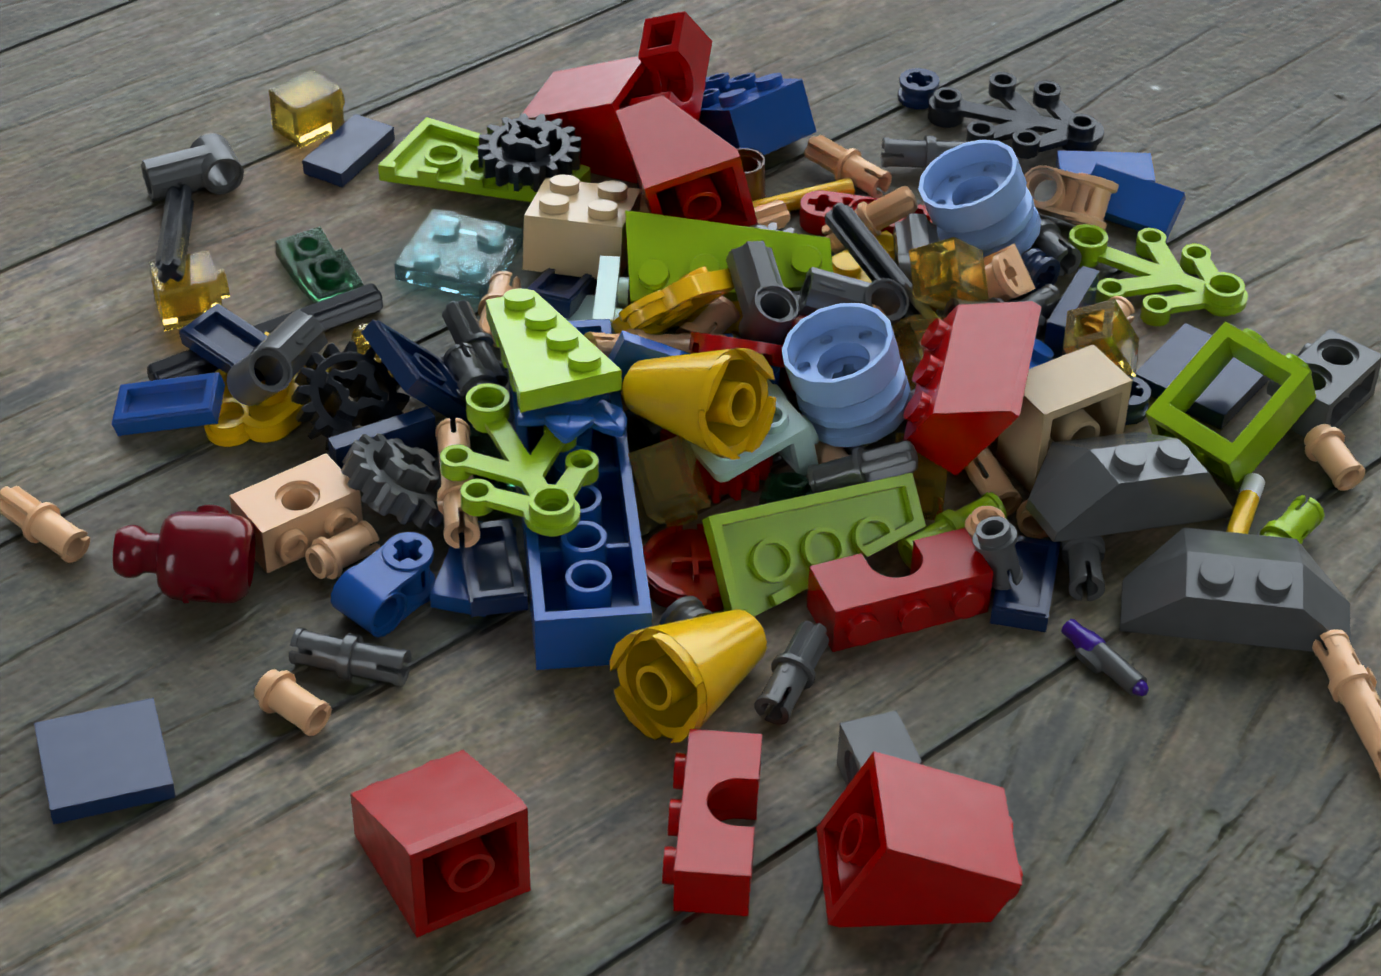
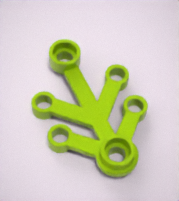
[1068,224,1248,326]
[440,383,599,537]

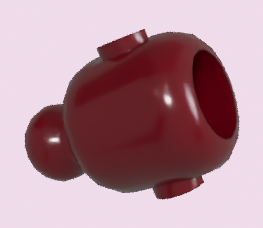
[113,504,256,604]

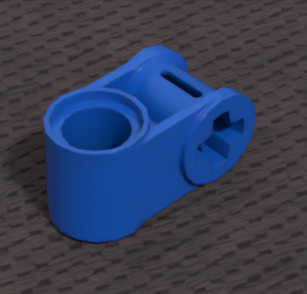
[331,532,436,638]

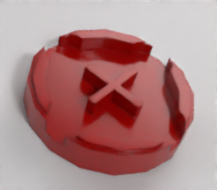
[643,524,724,612]

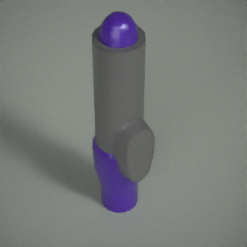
[1061,619,1149,696]

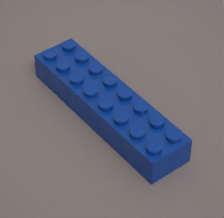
[508,319,652,670]

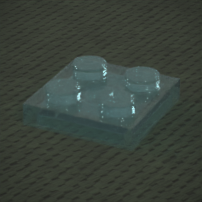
[394,209,523,299]

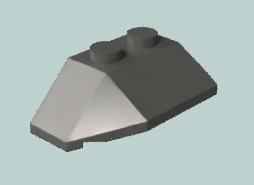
[1025,432,1233,542]
[1120,527,1351,652]

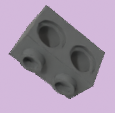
[1267,329,1381,437]

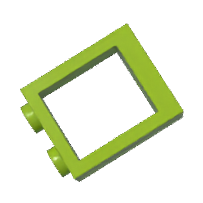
[1145,321,1316,490]

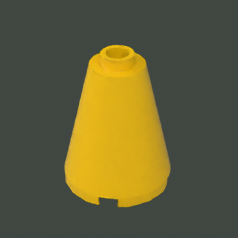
[622,348,776,460]
[610,609,767,743]

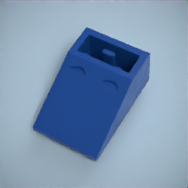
[699,72,817,156]

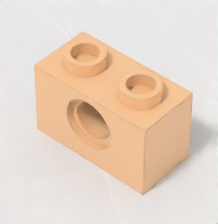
[229,453,363,573]

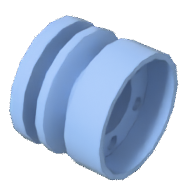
[918,140,1041,269]
[782,303,912,447]

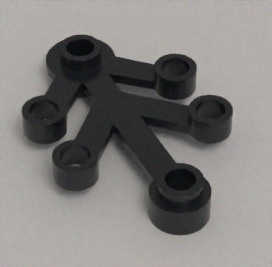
[928,72,1104,159]

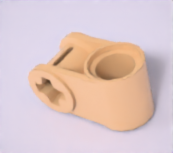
[1024,165,1119,230]
[955,243,1036,302]

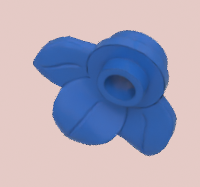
[517,395,627,444]

